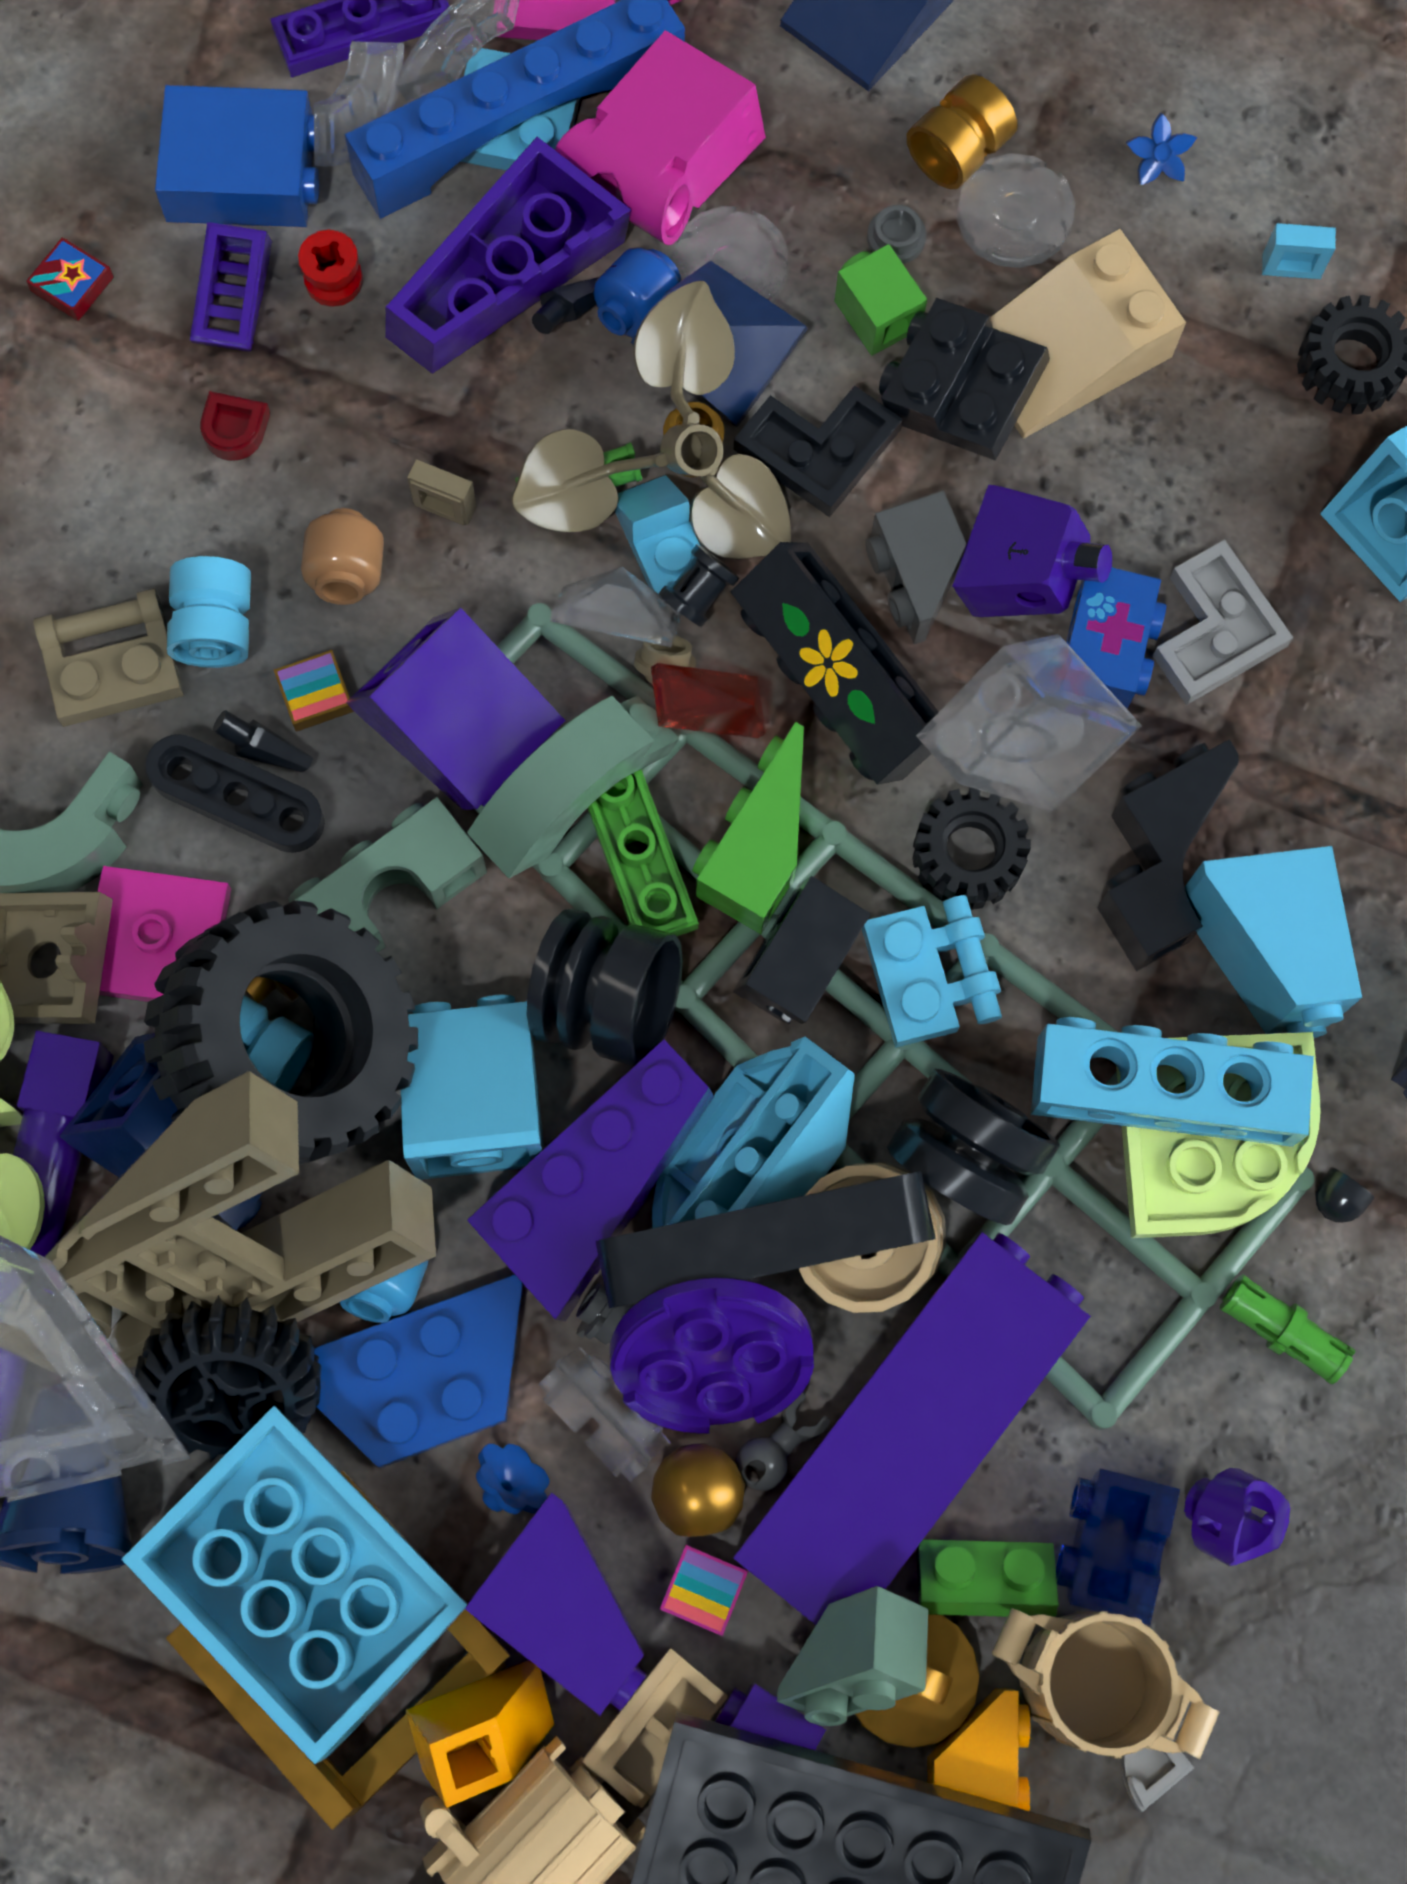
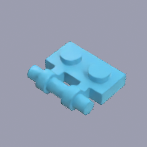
[862,895,1002,1048]

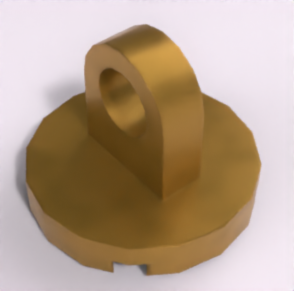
[855,1615,980,1748]

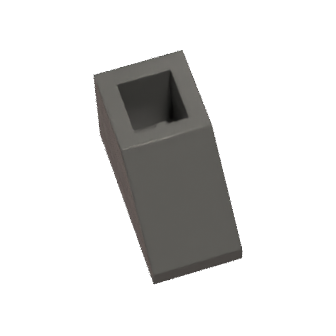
[865,490,966,645]

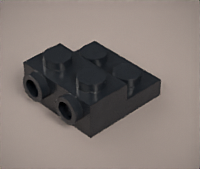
[879,297,1050,461]

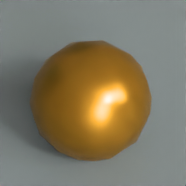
[651,1444,745,1537]

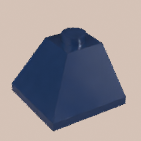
[630,260,807,427]

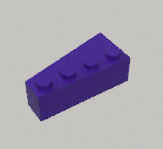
[385,137,631,374]
[467,1039,714,1322]

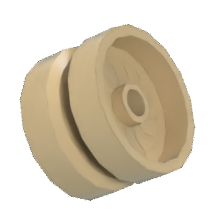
[798,1162,946,1313]

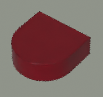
[200,391,270,461]

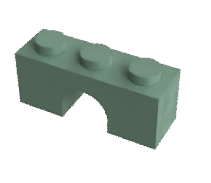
[288,797,487,952]

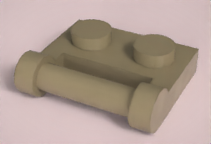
[33,588,184,727]

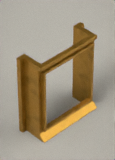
[165,1471,511,1830]

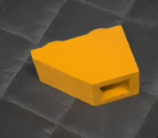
[406,1660,554,1808]
[927,1688,1030,1811]

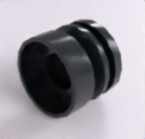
[526,909,683,1066]

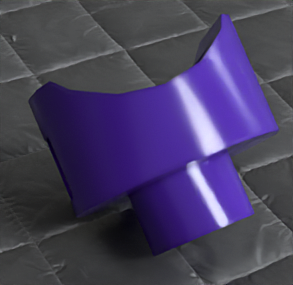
[1184,1468,1290,1566]

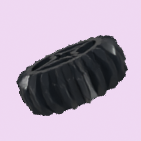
[135,1296,322,1463]

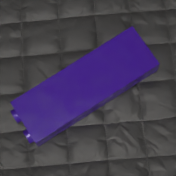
[733,1232,1091,1625]

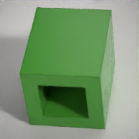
[834,244,927,356]

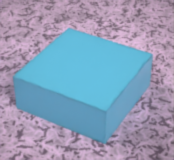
[1262,223,1336,279]

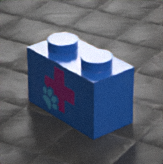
[1053,567,1167,714]

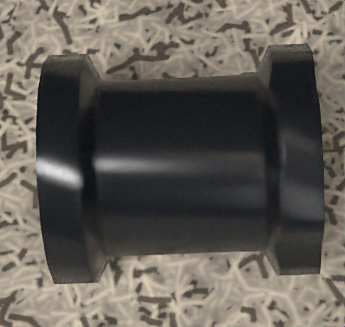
[659,544,740,627]

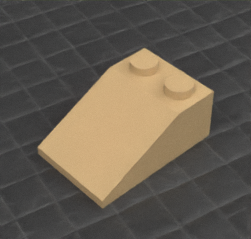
[990,229,1186,439]

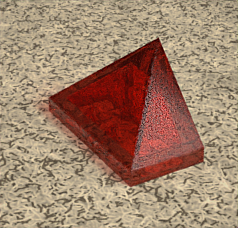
[651,663,766,738]

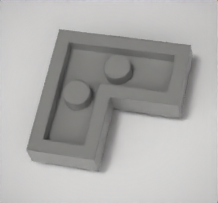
[1152,539,1293,705]

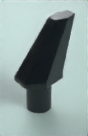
[532,276,600,334]
[213,710,313,772]

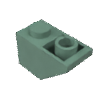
[777,1586,928,1726]

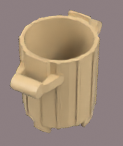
[991,1608,1219,1759]
[420,1736,646,1884]

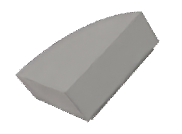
[1122,1739,1194,1812]

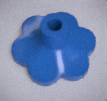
[476,1444,550,1514]

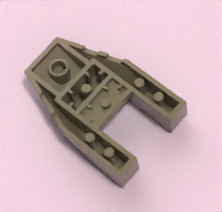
[0,1071,436,1379]

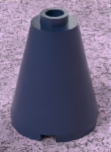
[0,1378,132,1574]

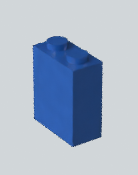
[155,85,323,227]

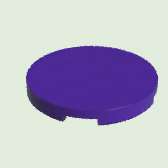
[609,1278,814,1434]

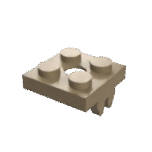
[0,892,113,1024]

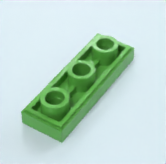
[587,769,699,936]

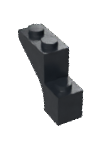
[1097,739,1239,972]

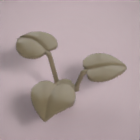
[511,281,791,559]

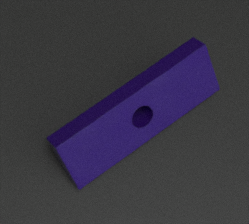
[270,0,454,78]

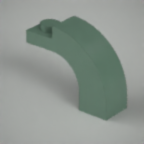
[467,695,680,878]
[0,752,143,893]

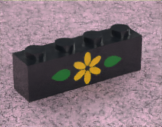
[730,542,955,785]

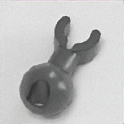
[736,1392,830,1491]

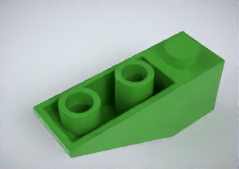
[692,722,804,935]

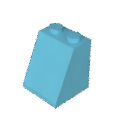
[1320,426,1407,602]
[1185,846,1362,1038]
[401,995,544,1180]

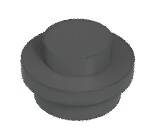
[867,205,926,264]

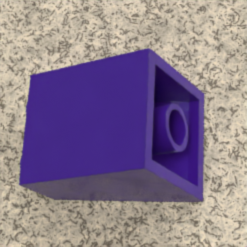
[346,607,566,810]
[465,1493,647,1715]

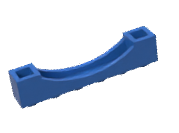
[344,0,685,219]

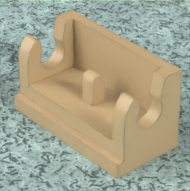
[582,1647,729,1808]

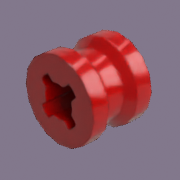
[298,229,363,307]

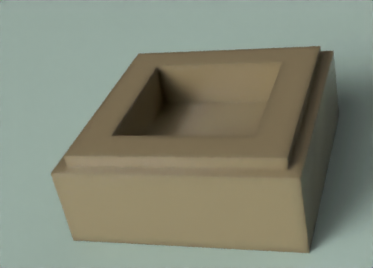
[407,459,477,526]

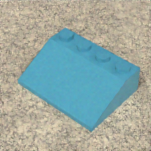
[121,1406,468,1764]

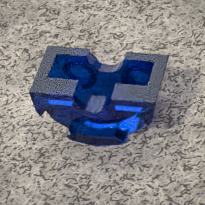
[1056,1468,1180,1626]

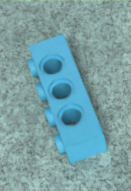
[1031,1017,1314,1147]

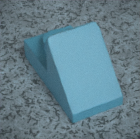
[615,475,700,605]

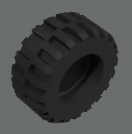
[143,900,418,1165]

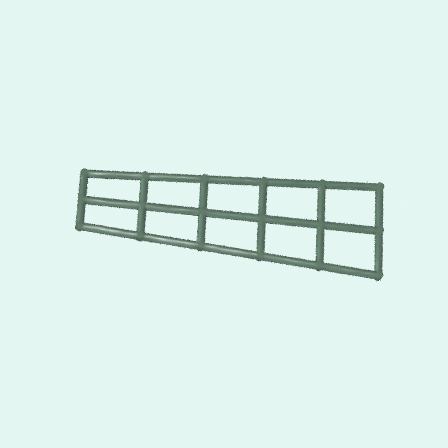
[475,603,1314,1430]

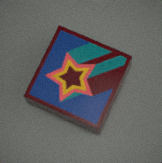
[26,237,114,321]

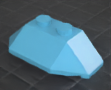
[652,1036,855,1228]

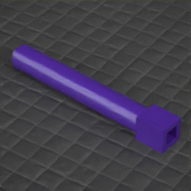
[0,1030,114,1482]

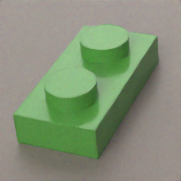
[916,1540,1059,1617]

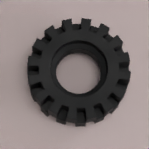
[1297,295,1407,415]
[912,787,1031,910]

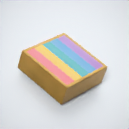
[273,650,354,732]

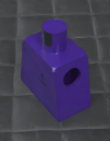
[952,485,1112,617]

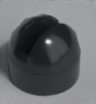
[1315,1167,1375,1223]

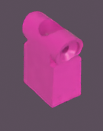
[554,30,766,245]

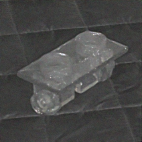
[539,1347,671,1483]

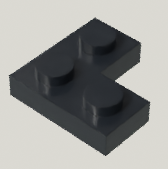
[733,385,903,517]

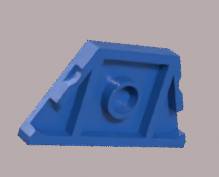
[314,1275,524,1469]

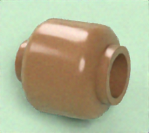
[301,508,384,605]

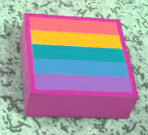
[660,1545,748,1636]

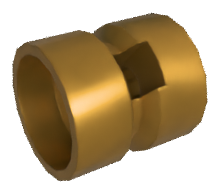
[906,74,1017,190]

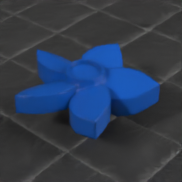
[1125,113,1197,185]

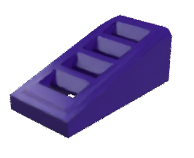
[190,222,272,352]

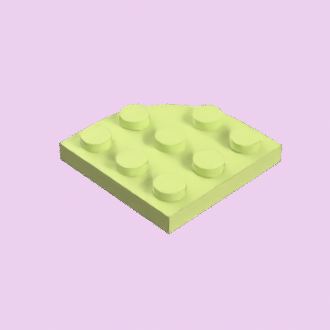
[1116,1032,1321,1238]

